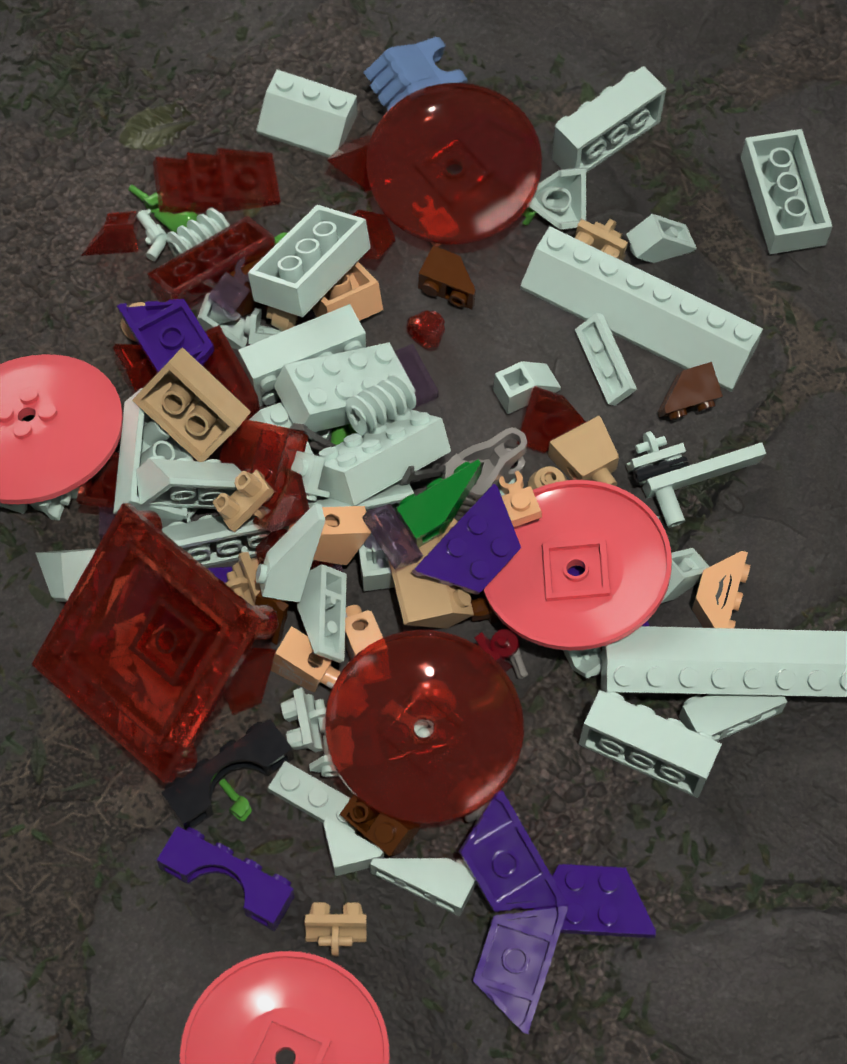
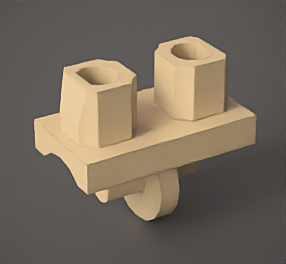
[575,219,628,261]
[213,470,275,532]
[222,552,265,617]
[305,902,367,956]

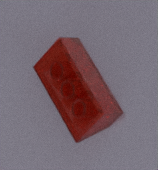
[147,216,275,304]

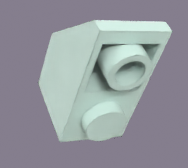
[493,361,561,414]

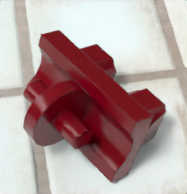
[466,629,519,677]

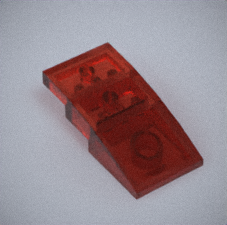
[153,148,281,213]

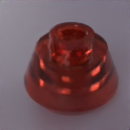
[407,310,445,349]

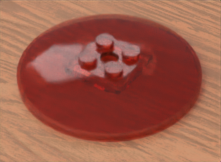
[366,83,542,245]
[325,630,524,824]

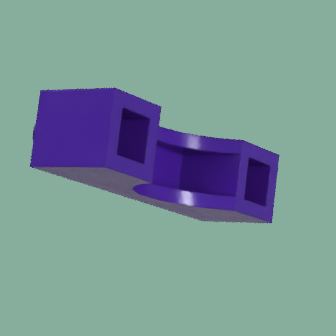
[157,826,295,931]

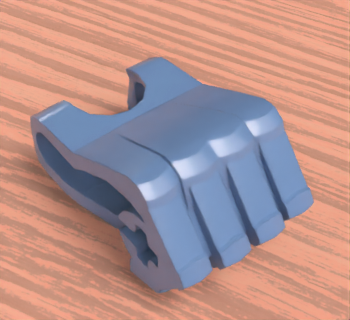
[364,37,468,121]

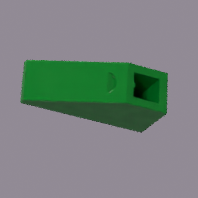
[396,459,481,548]

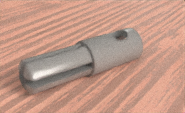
[509,648,528,679]

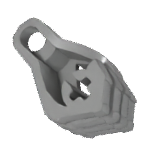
[442,427,528,516]

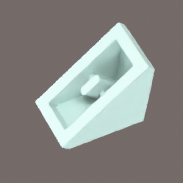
[323,818,384,876]

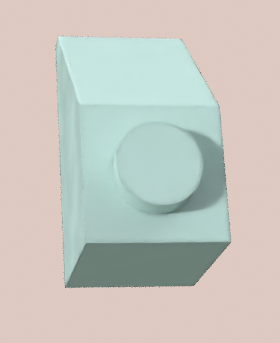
[626,214,697,263]
[661,548,709,603]

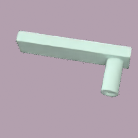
[642,442,766,528]

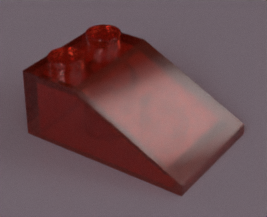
[220,420,308,496]

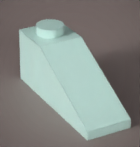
[256,503,325,603]
[297,564,347,663]
[679,694,787,741]
[370,858,477,917]

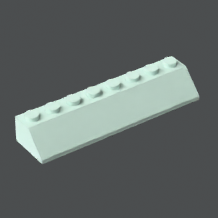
[520,226,763,392]
[161,480,414,570]
[601,626,847,697]

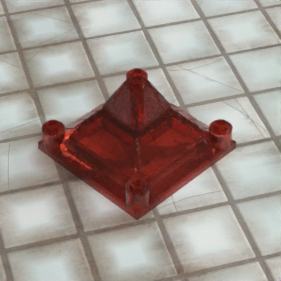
[31,503,278,783]

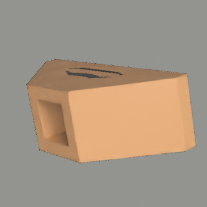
[692,551,751,628]

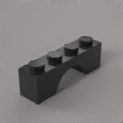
[161,719,294,830]

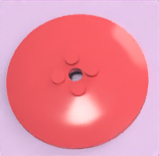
[0,354,123,505]
[483,480,672,651]
[180,951,389,1064]

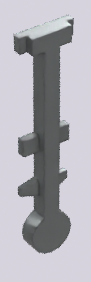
[289,423,336,448]
[400,461,448,485]

